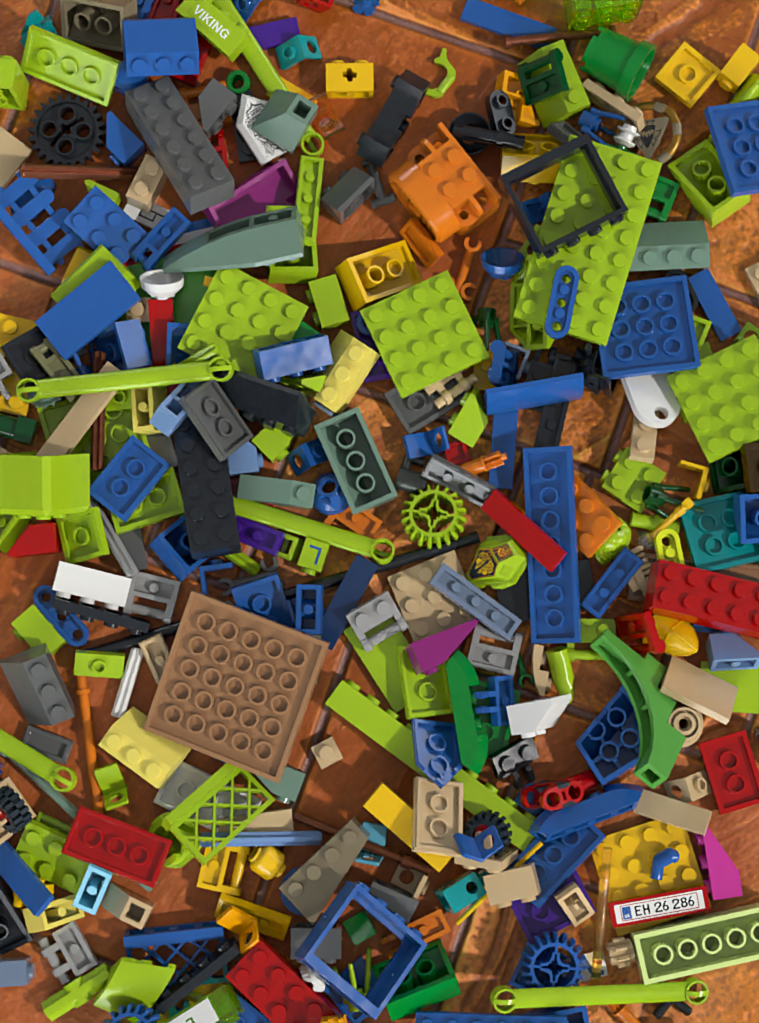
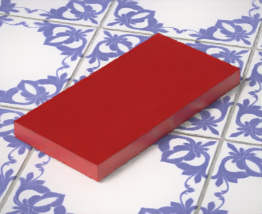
[61,805,173,889]

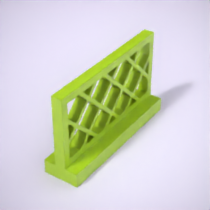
[161,763,275,866]

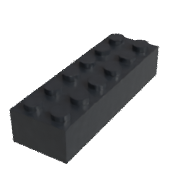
[173,416,242,560]

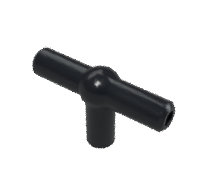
[652,982,692,1019]

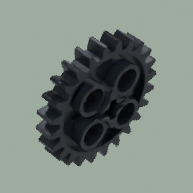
[28,93,106,165]

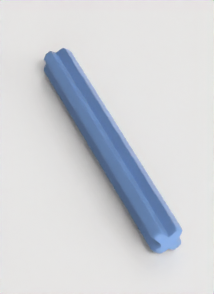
[200,830,322,847]

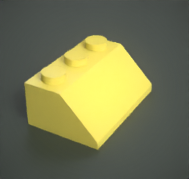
[305,329,380,415]
[98,706,191,789]

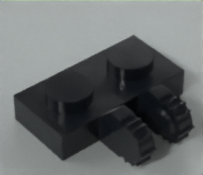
[488,737,540,790]

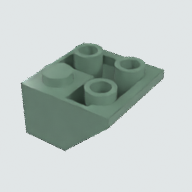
[251,89,319,154]

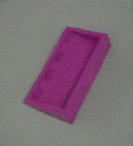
[203,158,297,228]

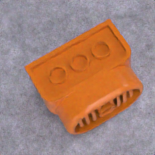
[388,122,501,243]

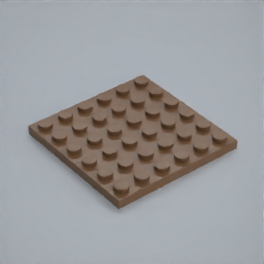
[143,590,330,783]

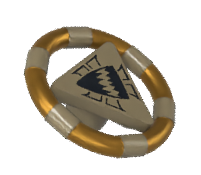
[614,101,682,165]

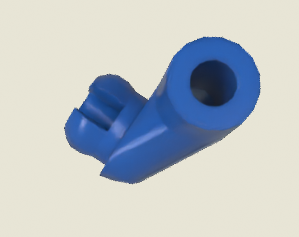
[650,848,680,880]

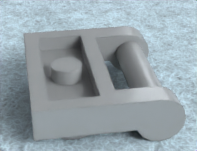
[123,572,182,624]
[344,590,409,653]
[467,623,523,676]

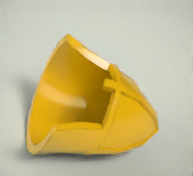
[643,615,699,656]

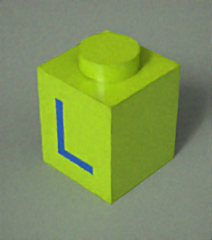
[297,537,330,576]

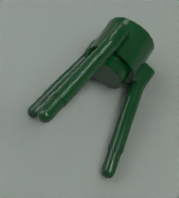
[473,307,501,351]
[642,482,705,519]

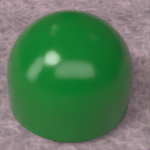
[226,70,251,94]

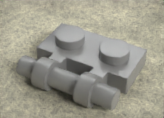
[38,920,99,985]

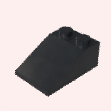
[0,875,33,956]

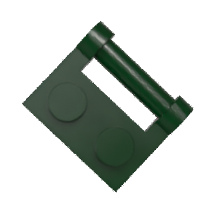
[517,48,569,106]

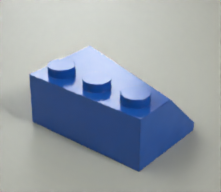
[575,685,640,788]

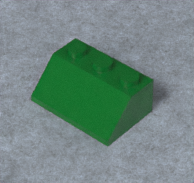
[371,939,461,1021]

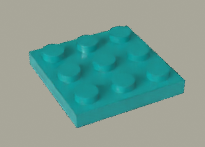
[677,489,759,572]

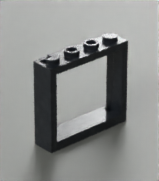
[498,133,628,259]

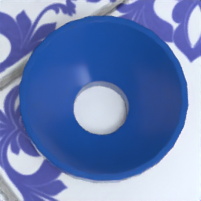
[480,247,524,280]
[313,472,349,515]

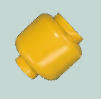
[248,846,286,880]

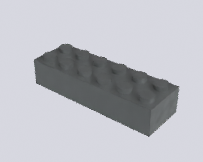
[125,76,234,215]

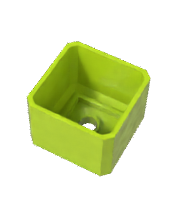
[0,451,90,520]

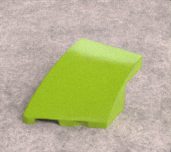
[93,957,176,1023]

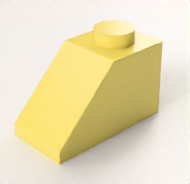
[22,894,85,934]

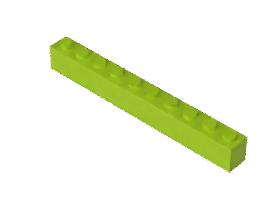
[325,679,536,852]

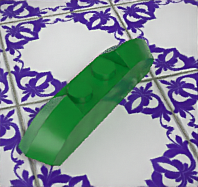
[446,650,488,775]

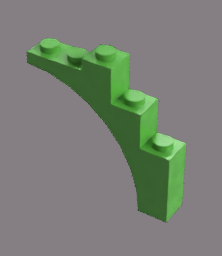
[590,628,686,789]

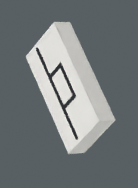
[123,203,169,230]

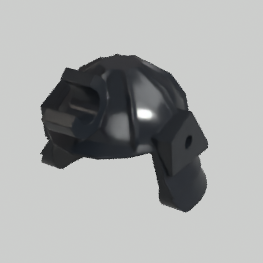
[574,342,618,398]

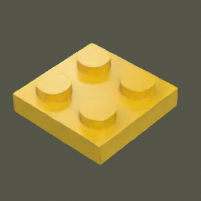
[654,41,721,109]

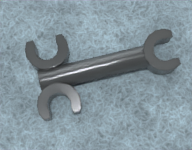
[219,556,285,597]

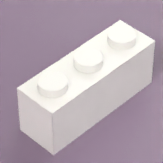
[51,561,132,611]

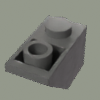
[198,78,238,139]

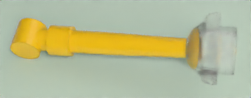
[638,497,695,550]

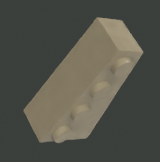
[279,817,371,926]

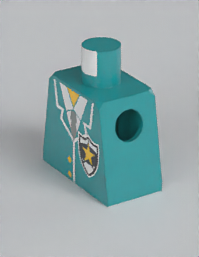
[433,869,489,914]

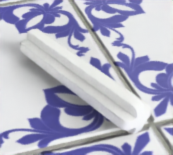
[111,647,143,718]

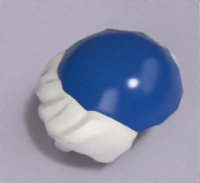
[299,964,331,993]

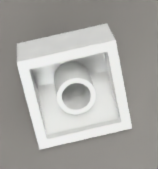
[506,694,571,739]

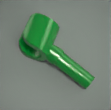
[517,653,534,688]

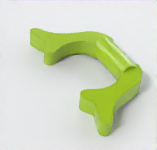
[425,48,456,99]

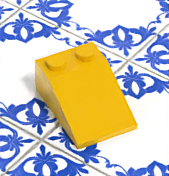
[335,240,423,312]

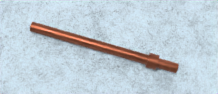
[293,811,432,876]

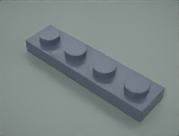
[428,563,522,641]

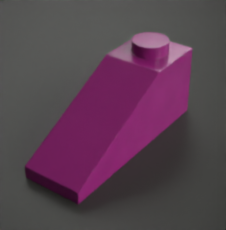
[405,618,478,676]

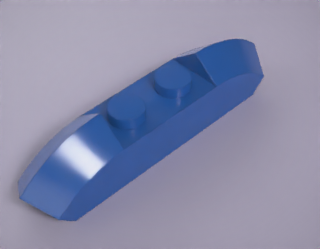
[528,783,644,843]

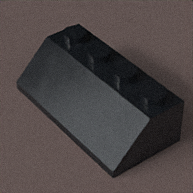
[215,365,316,438]

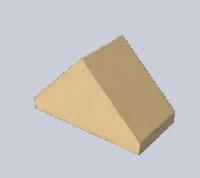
[553,881,595,927]

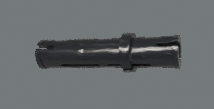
[452,123,526,151]

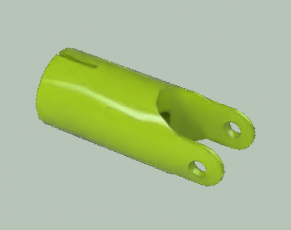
[546,646,574,704]

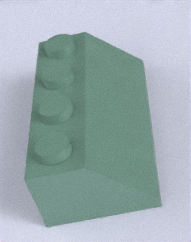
[629,220,710,272]
[314,407,398,515]

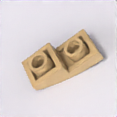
[531,644,552,696]

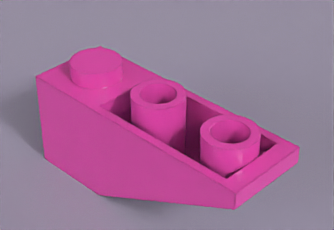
[695,828,743,900]

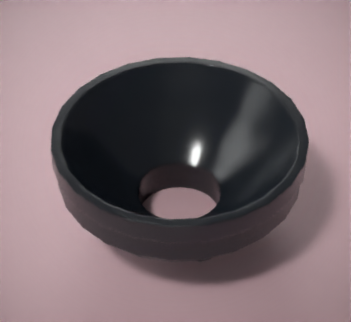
[449,112,491,156]

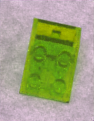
[563,0,644,31]

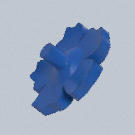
[352,0,380,17]

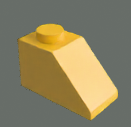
[716,43,759,94]

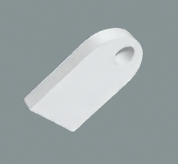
[620,373,680,428]

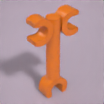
[451,236,482,302]

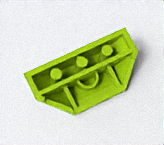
[510,254,555,350]

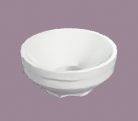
[139,269,184,300]

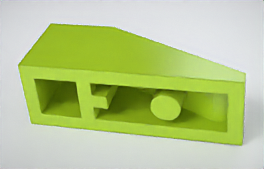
[251,390,307,464]

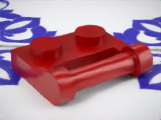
[614,610,666,654]

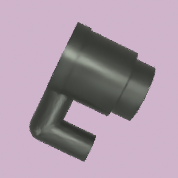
[394,454,427,495]

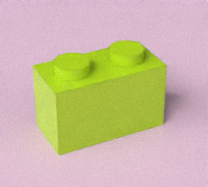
[305,274,350,332]
[11,604,67,656]

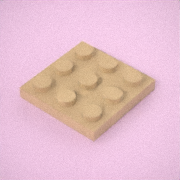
[387,550,476,642]

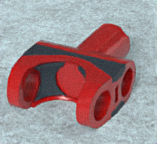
[520,770,597,811]

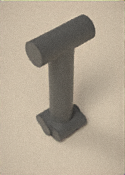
[361,160,396,209]

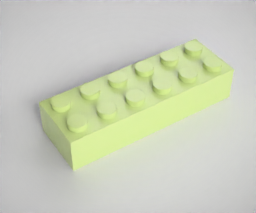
[630,902,759,985]

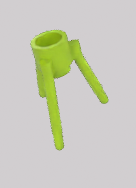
[332,948,372,1012]

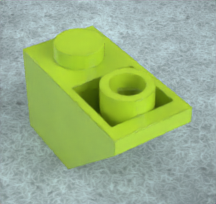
[448,388,488,448]

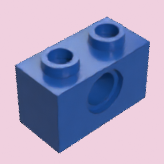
[295,584,324,634]

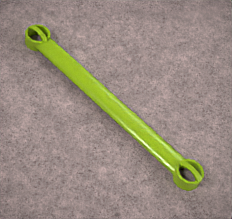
[212,0,324,157]
[16,356,234,403]
[233,495,395,565]
[0,728,77,792]
[490,977,709,1014]

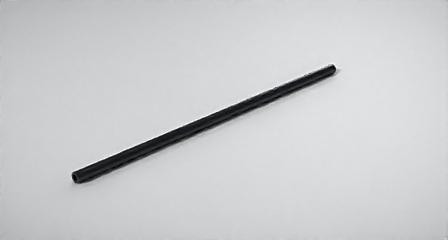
[84,531,480,652]

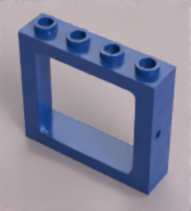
[294,881,428,1020]

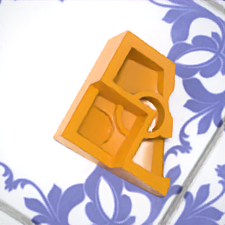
[495,70,540,128]

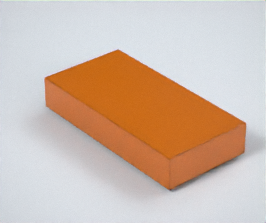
[399,216,444,269]

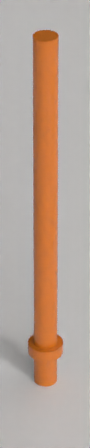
[75,675,104,814]

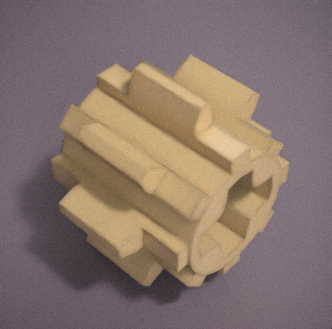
[606,936,635,968]

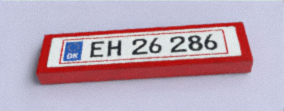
[607,885,710,928]

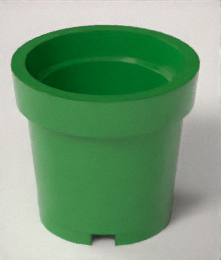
[579,26,657,102]

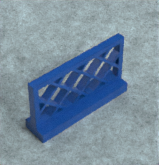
[123,920,229,987]

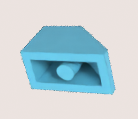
[72,863,113,915]

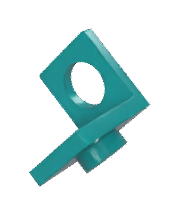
[275,35,322,70]

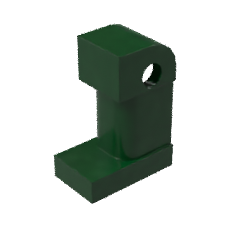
[0,413,39,446]

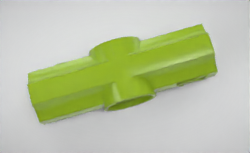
[41,962,111,1022]

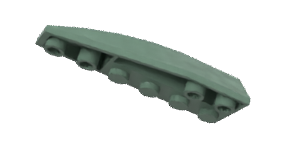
[162,206,305,274]

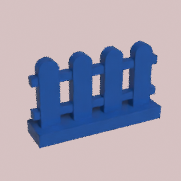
[0,171,84,276]

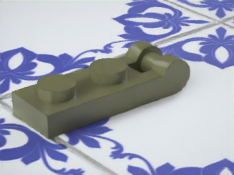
[29,337,82,404]

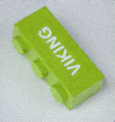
[176,0,251,63]

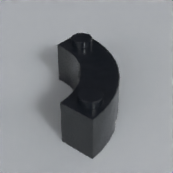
[356,69,431,168]

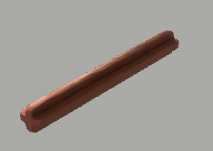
[20,163,138,181]
[90,351,106,471]

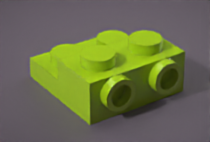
[599,446,666,514]

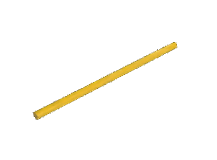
[455,841,543,925]

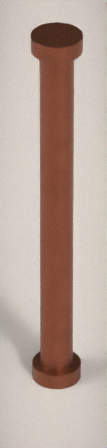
[503,25,616,49]

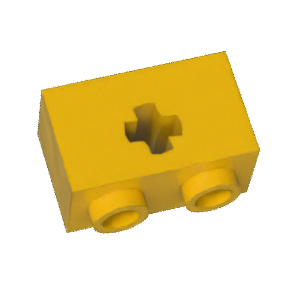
[326,60,374,99]

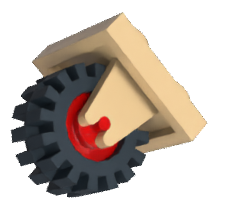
[0,776,36,845]
[454,810,519,873]

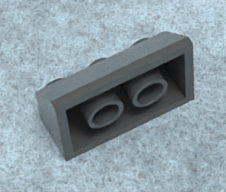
[0,642,75,726]

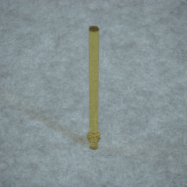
[588,847,612,1012]

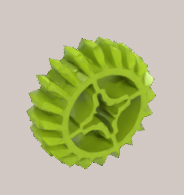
[401,484,466,549]

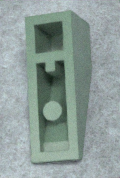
[236,474,316,510]
[255,765,306,804]

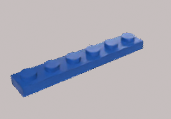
[416,1010,567,1023]

